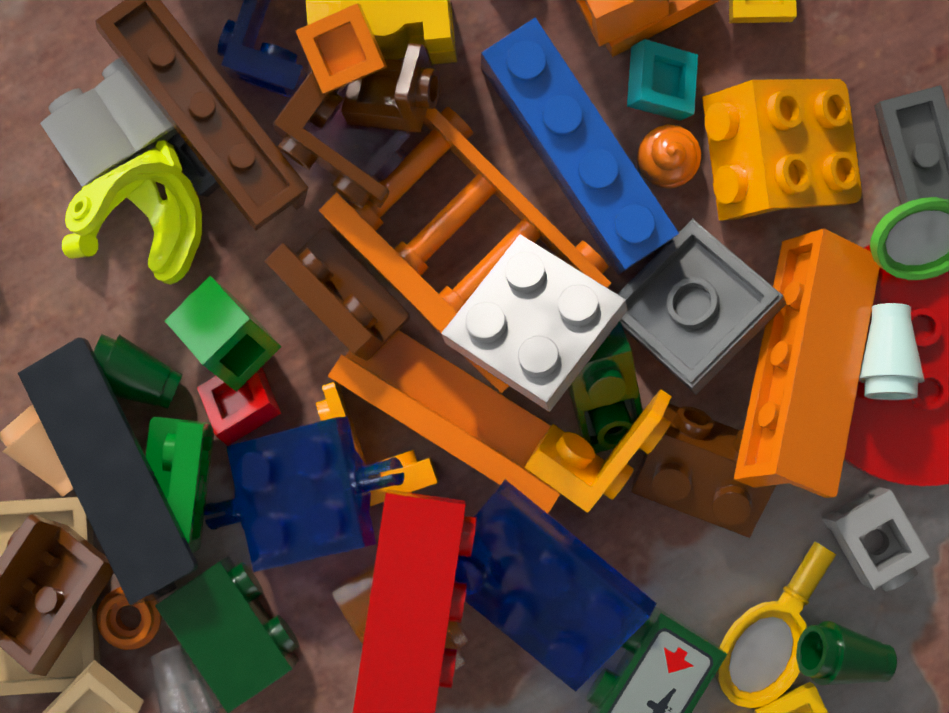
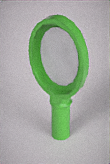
[870,197,949,280]

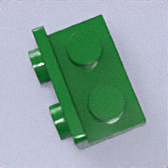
[146,417,214,553]

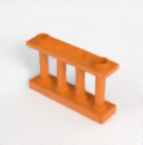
[318,106,611,393]

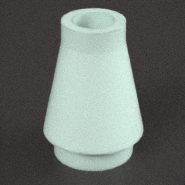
[859,303,925,400]

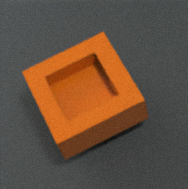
[295,3,387,94]

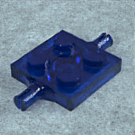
[203,416,405,572]

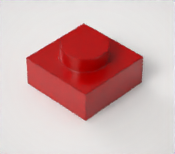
[197,367,281,446]

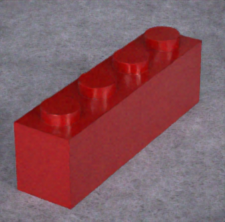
[353,489,476,713]

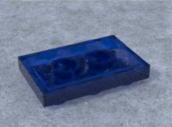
[454,479,657,692]

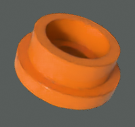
[97,587,162,650]

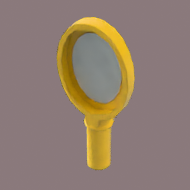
[716,541,836,708]

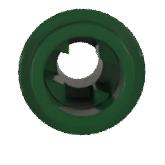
[94,334,183,409]
[796,621,897,686]

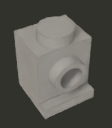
[822,486,930,591]

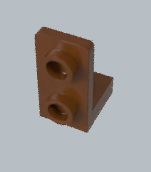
[273,70,389,208]

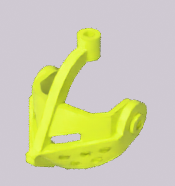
[62,140,202,285]

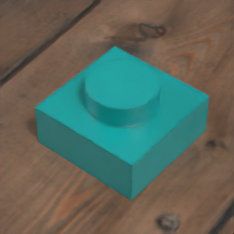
[627,39,698,121]

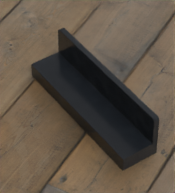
[18,338,198,605]

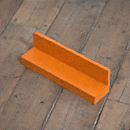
[734,228,880,498]
[328,330,561,515]

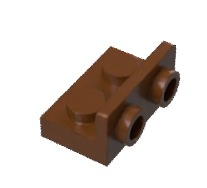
[264,228,410,361]

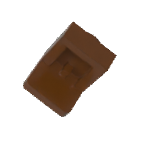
[341,43,440,133]

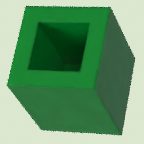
[165,276,282,392]

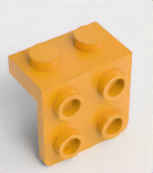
[702,79,862,221]

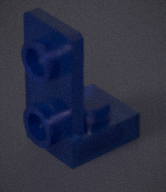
[217,0,308,98]

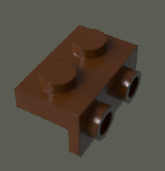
[631,403,776,538]
[0,514,114,676]

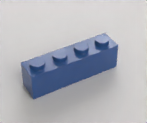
[481,17,679,275]

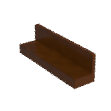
[95,0,308,231]

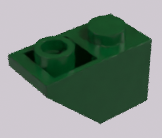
[568,321,643,454]

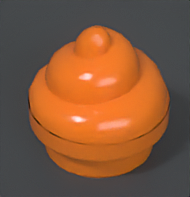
[637,124,701,189]

